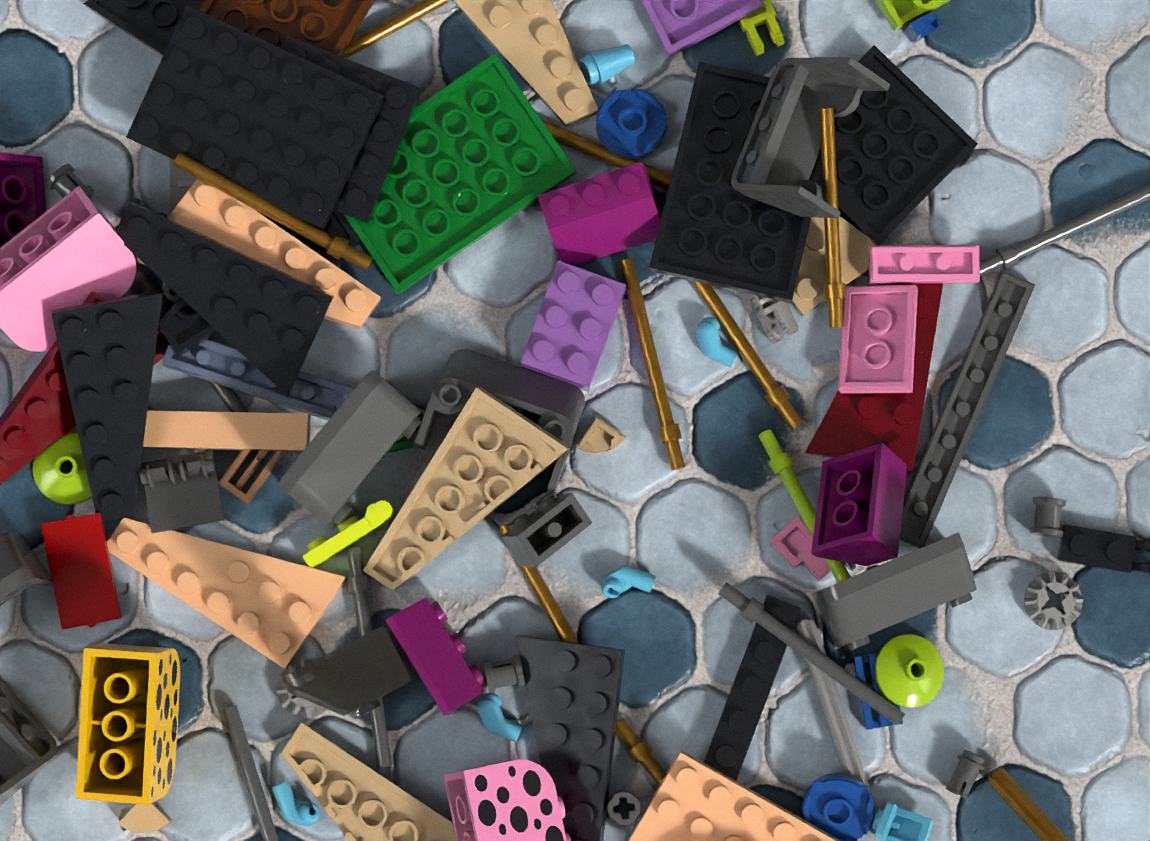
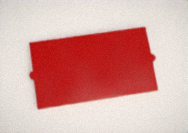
[41,512,122,629]

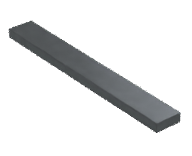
[900,270,1035,549]

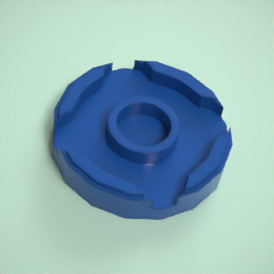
[596,89,667,159]
[801,773,875,841]

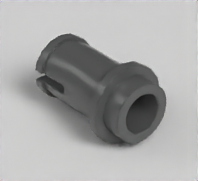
[945,749,985,799]

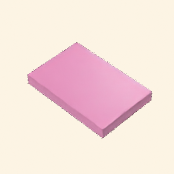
[838,285,918,394]

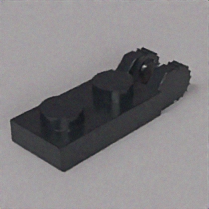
[1057,524,1150,574]

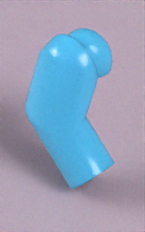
[696,317,738,368]
[601,565,656,598]
[478,693,523,742]
[272,781,320,826]

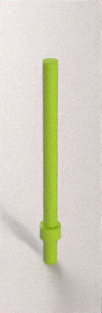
[758,429,851,583]

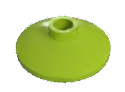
[33,432,92,504]
[875,634,944,708]

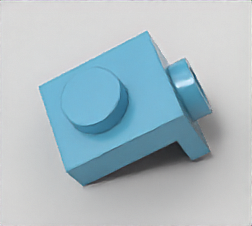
[873,801,934,841]

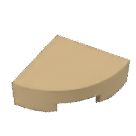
[575,416,626,453]
[118,803,172,833]

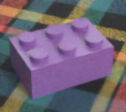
[520,261,626,392]

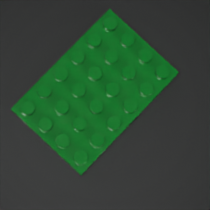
[343,53,577,295]

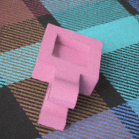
[770,517,830,581]

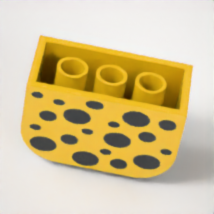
[75,643,180,805]

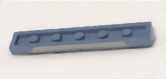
[162,340,354,421]

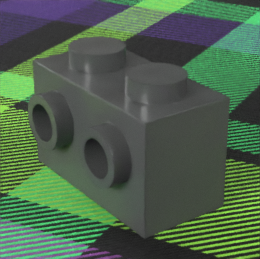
[501,492,592,567]

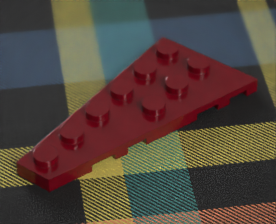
[804,283,943,472]
[0,292,168,485]

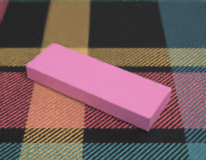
[869,245,980,284]

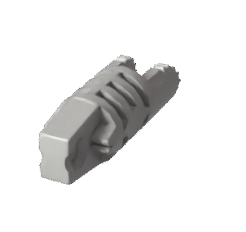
[748,294,799,344]

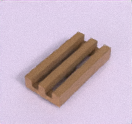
[218,450,287,504]

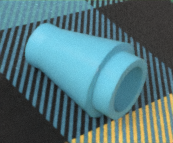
[579,44,635,85]

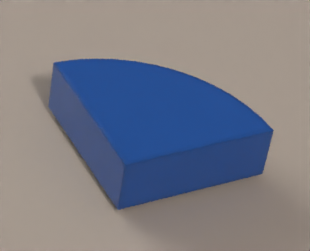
[905,12,942,43]

